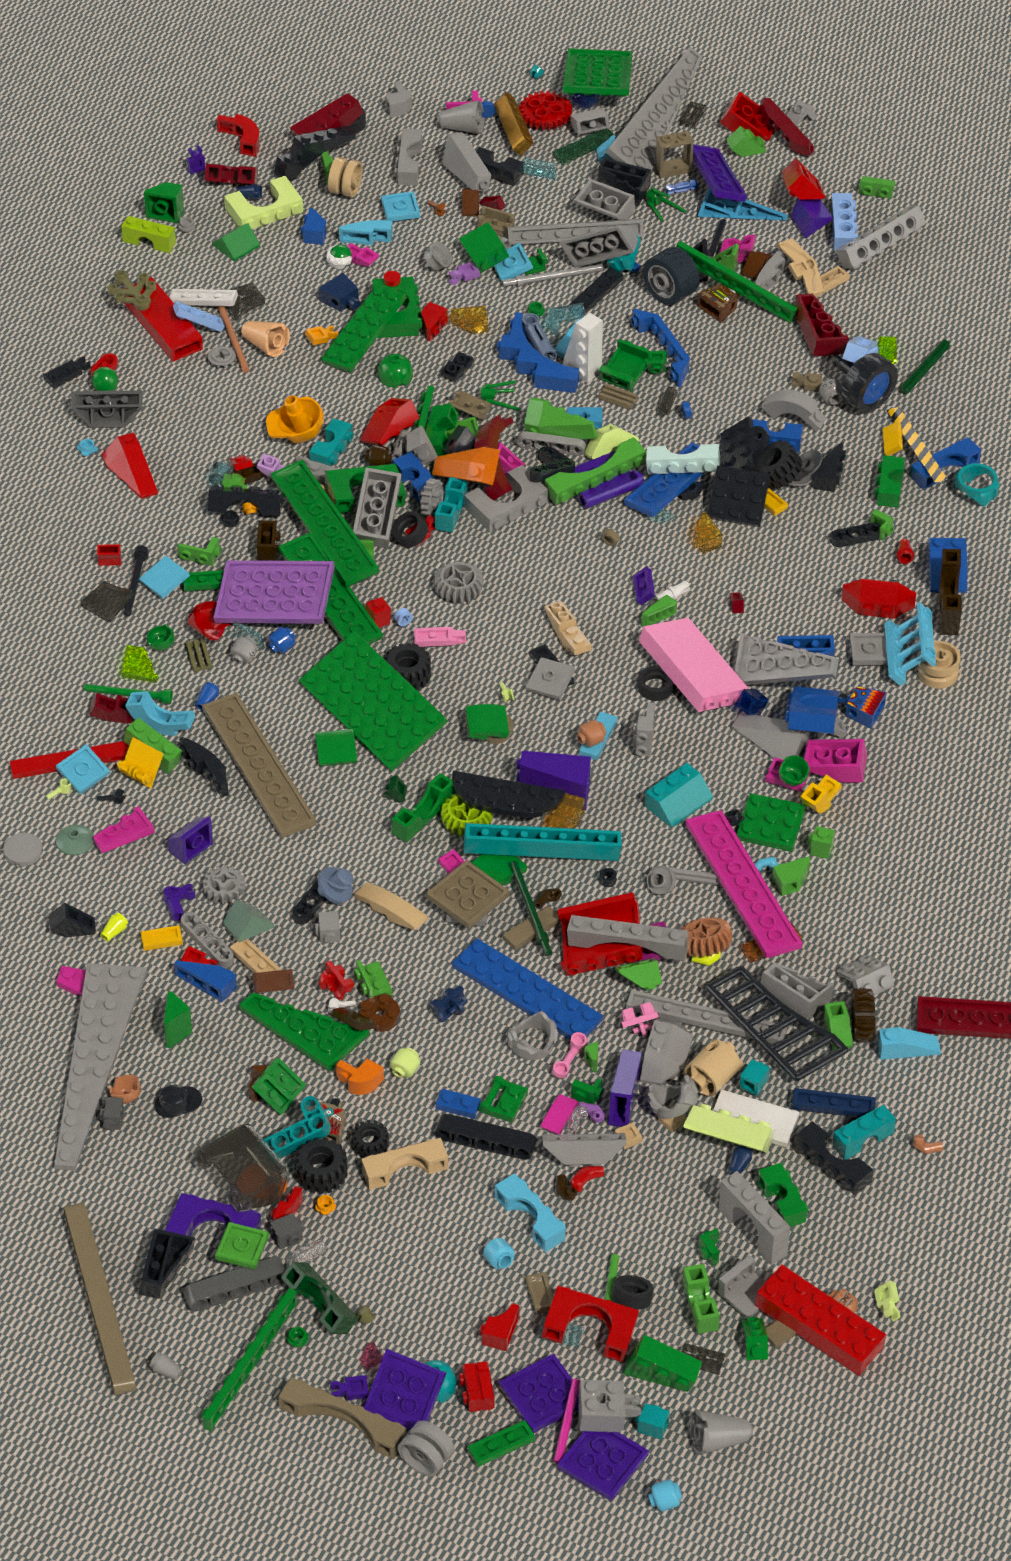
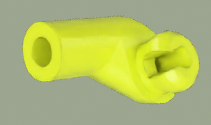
[692,952,721,966]

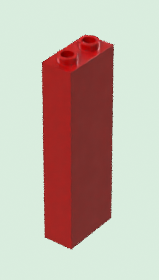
[123,277,203,362]

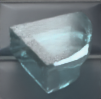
[649,508,675,523]

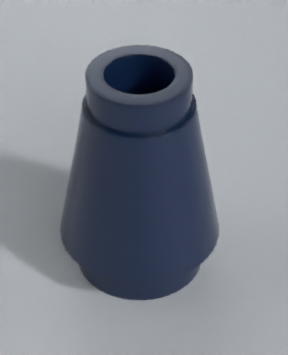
[237,184,262,201]
[728,1146,752,1175]

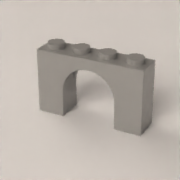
[464,465,548,532]
[719,1171,790,1266]

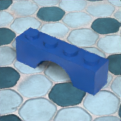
[910,437,981,490]

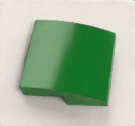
[465,704,509,740]
[315,729,357,767]
[472,854,528,886]
[251,1057,306,1115]

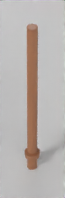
[216,306,249,373]

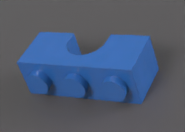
[752,419,803,452]
[393,452,434,505]

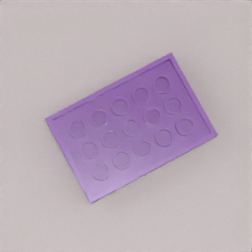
[214,560,335,624]

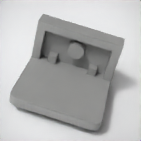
[837,955,895,995]
[718,1255,765,1318]

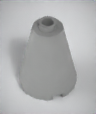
[438,101,485,134]
[690,1410,753,1455]

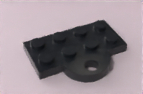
[720,416,769,471]

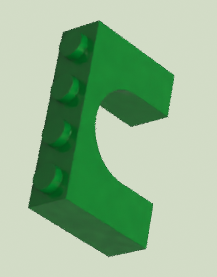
[372,276,422,338]
[325,464,406,513]

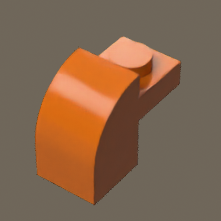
[336,1058,384,1095]

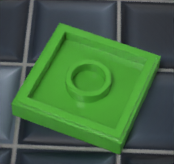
[215,1222,269,1270]

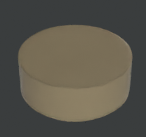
[601,529,620,546]

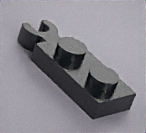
[43,356,91,389]

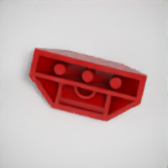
[841,579,916,619]

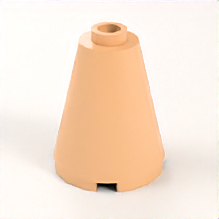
[241,321,290,357]

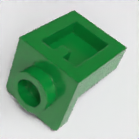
[525,248,548,275]

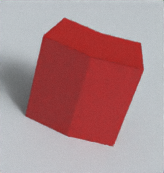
[97,544,122,566]

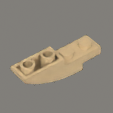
[545,601,592,655]

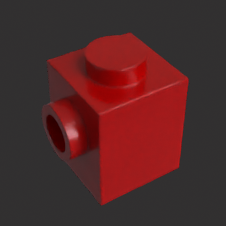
[365,597,391,628]

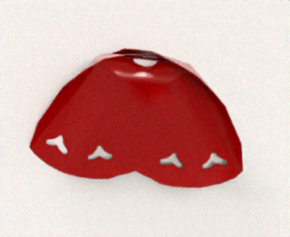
[187,601,233,641]

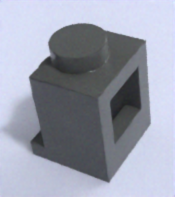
[100,1097,124,1130]

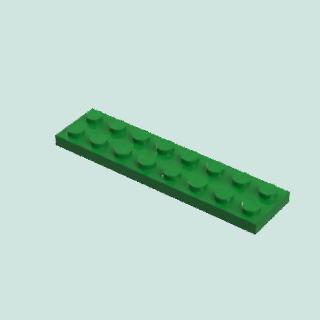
[279,532,383,644]

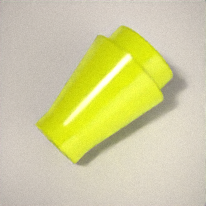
[100,913,128,942]

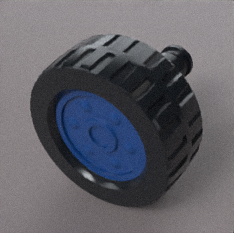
[833,353,898,413]

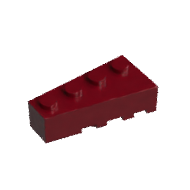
[289,93,363,137]
[794,293,850,356]

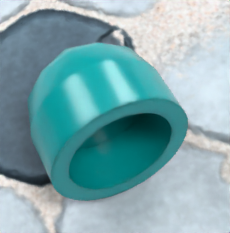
[530,64,544,79]

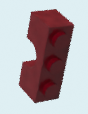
[205,164,258,185]

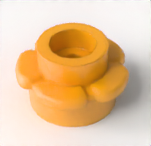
[242,502,259,515]
[315,1195,336,1215]

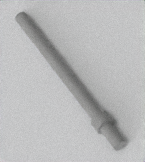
[502,264,603,287]

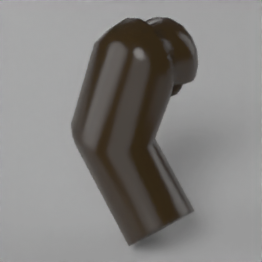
[556,1174,577,1201]

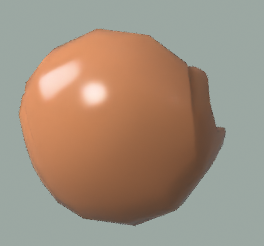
[110,1075,141,1104]

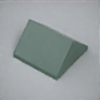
[223,899,275,942]

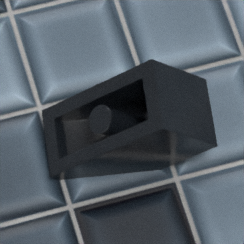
[49,903,96,937]

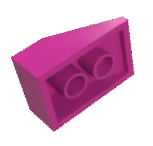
[804,739,867,783]

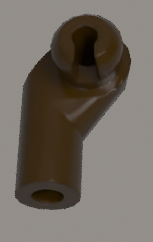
[534,888,562,909]

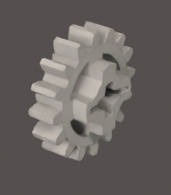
[420,478,444,517]
[203,865,246,904]

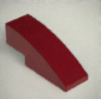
[89,693,135,724]

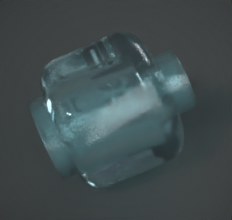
[208,461,233,485]

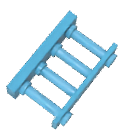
[884,602,936,686]

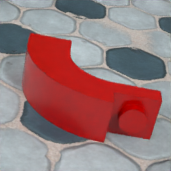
[217,114,260,157]

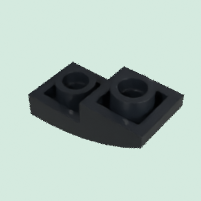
[440,351,474,381]

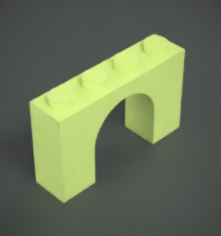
[224,176,303,229]

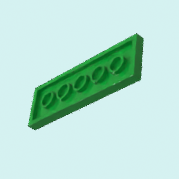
[321,284,407,373]

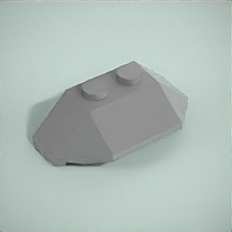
[640,1017,693,1086]
[542,1133,626,1167]

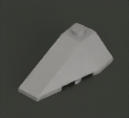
[731,714,809,760]

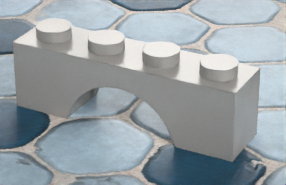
[394,129,422,186]

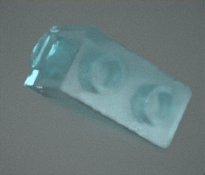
[546,303,587,335]

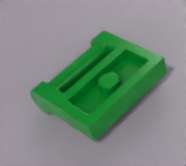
[478,1076,528,1123]

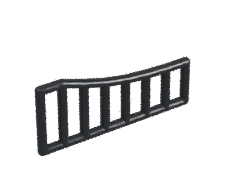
[705,965,848,1082]

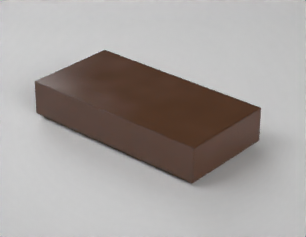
[252,969,295,993]

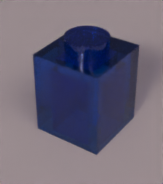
[735,689,769,715]

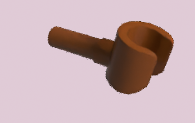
[428,200,447,216]

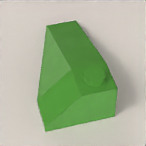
[524,397,597,439]

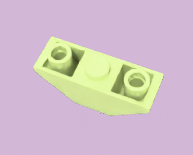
[584,424,639,460]

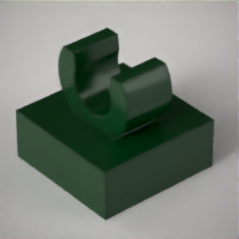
[384,775,407,803]

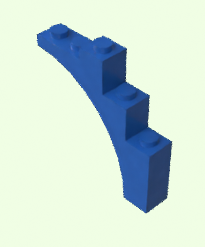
[497,312,579,393]

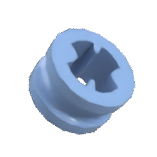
[394,608,413,626]

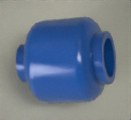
[268,627,296,654]

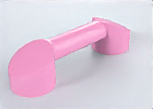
[552,1032,587,1078]

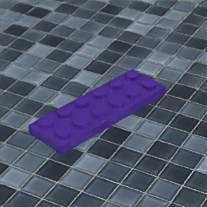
[693,144,747,202]

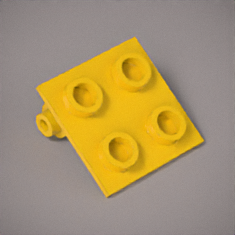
[117,737,164,788]

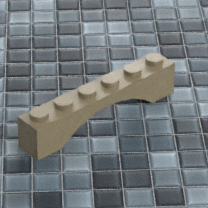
[279,1377,406,1460]

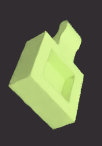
[874,1280,900,1322]

